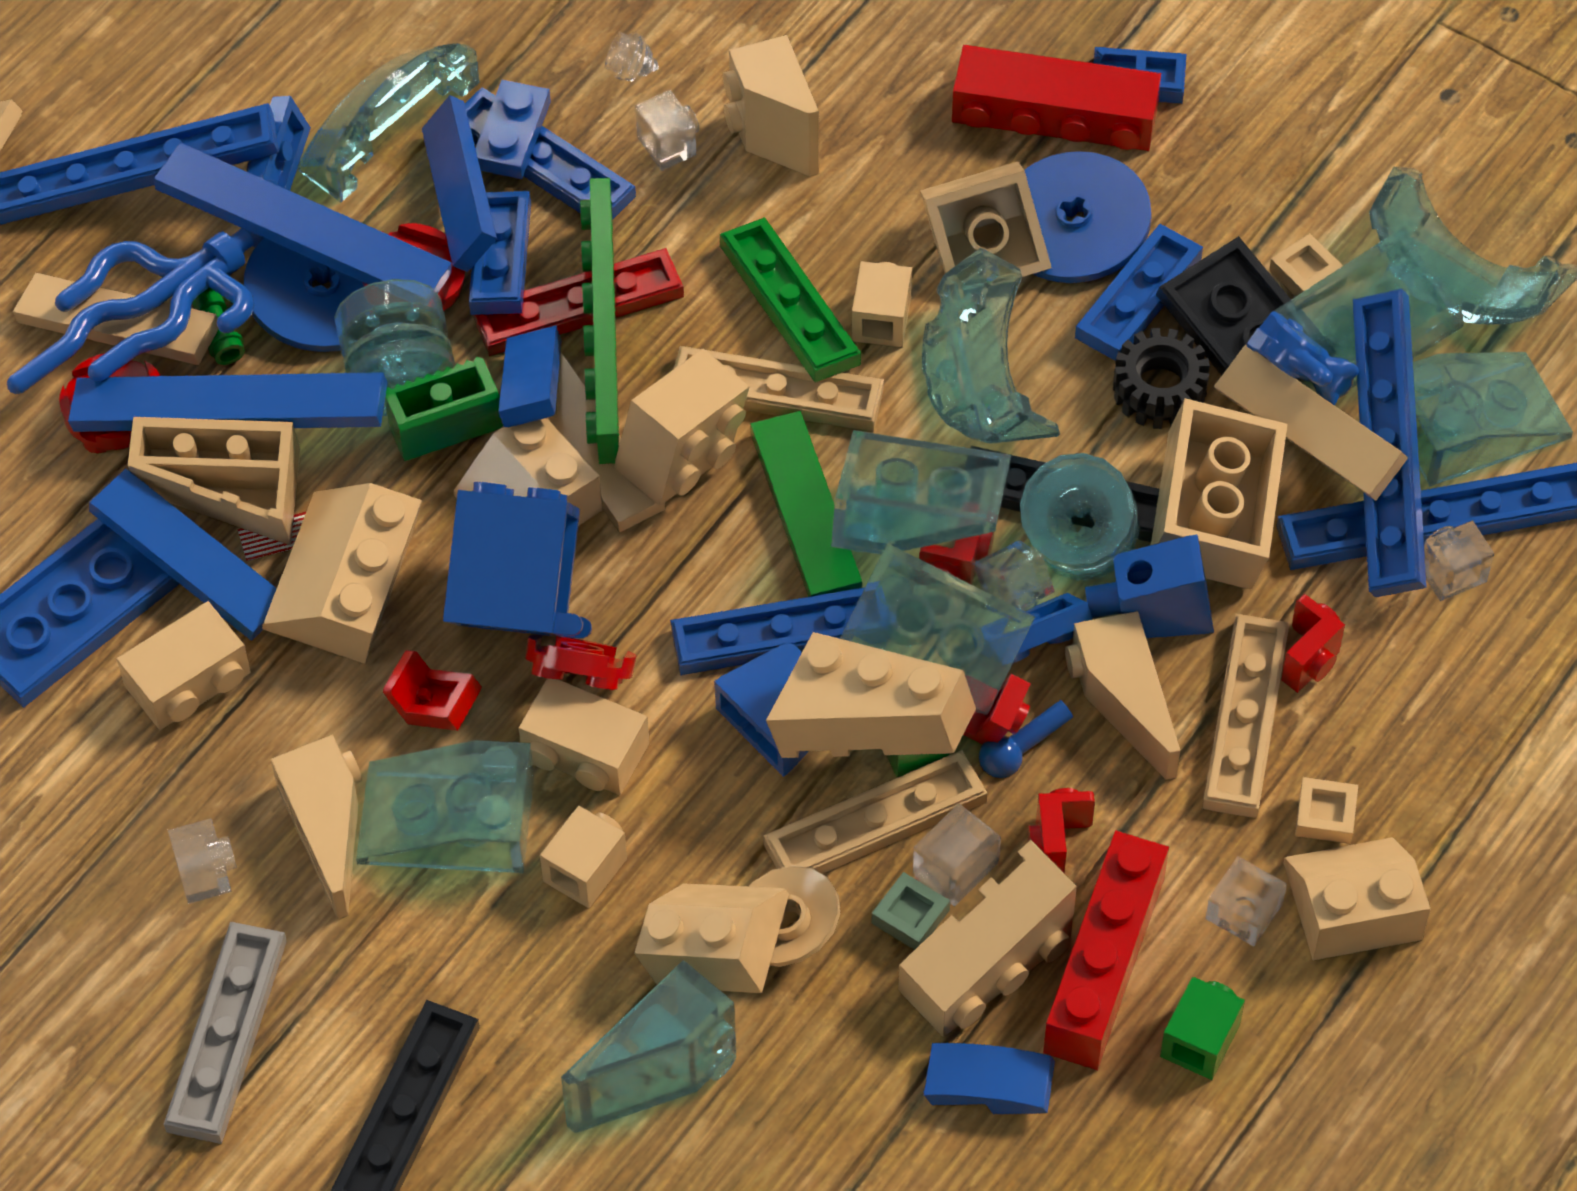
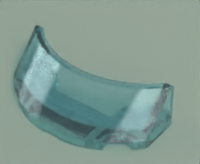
[297,43,480,203]
[1369,166,1577,325]
[922,248,1060,444]

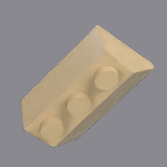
[262,483,422,664]

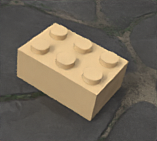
[1151,398,1288,590]

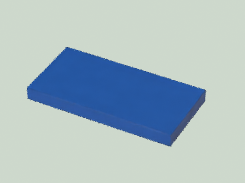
[0,519,179,708]

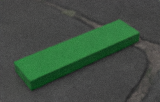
[720,217,861,383]
[750,411,862,597]

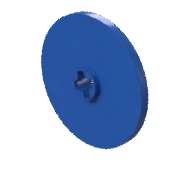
[1024,151,1152,283]
[244,238,392,352]

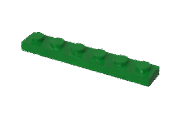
[580,178,619,464]

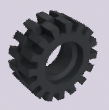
[1113,328,1210,429]

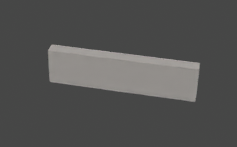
[164,922,287,1144]

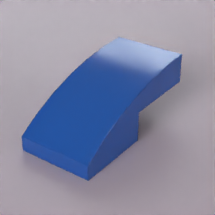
[924,1043,1055,1114]

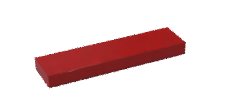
[473,248,684,357]

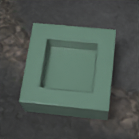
[871,872,950,950]

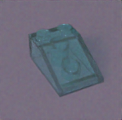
[1274,227,1464,388]
[1413,352,1573,487]
[831,430,1011,555]
[840,543,1035,715]
[356,740,534,873]
[561,960,736,1133]

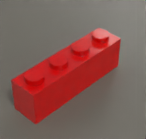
[952,44,1162,151]
[1043,830,1169,1071]

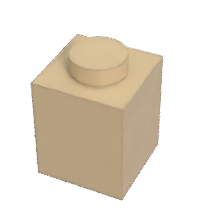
[852,261,912,348]
[540,805,627,908]

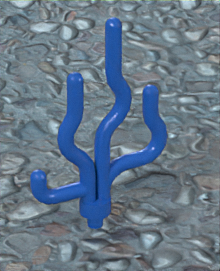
[7,228,254,395]

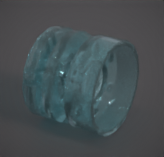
[334,279,456,416]
[1020,453,1140,581]

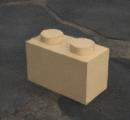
[116,601,251,730]
[519,678,649,796]

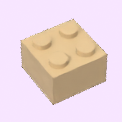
[614,349,750,506]

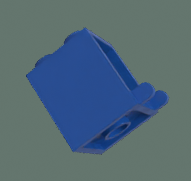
[443,482,592,639]

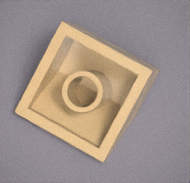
[723,35,819,176]
[920,161,1052,297]
[454,418,602,526]
[1283,837,1430,961]
[634,883,789,993]

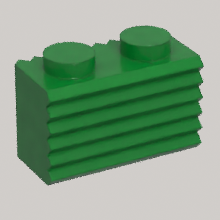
[385,356,503,461]

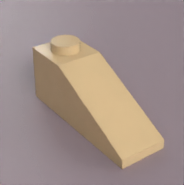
[1065,611,1180,780]
[271,734,362,919]

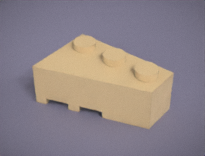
[128,417,301,545]
[766,632,976,758]
[898,840,1077,1037]

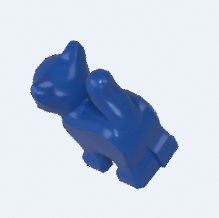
[1247,311,1359,405]

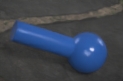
[979,700,1073,778]

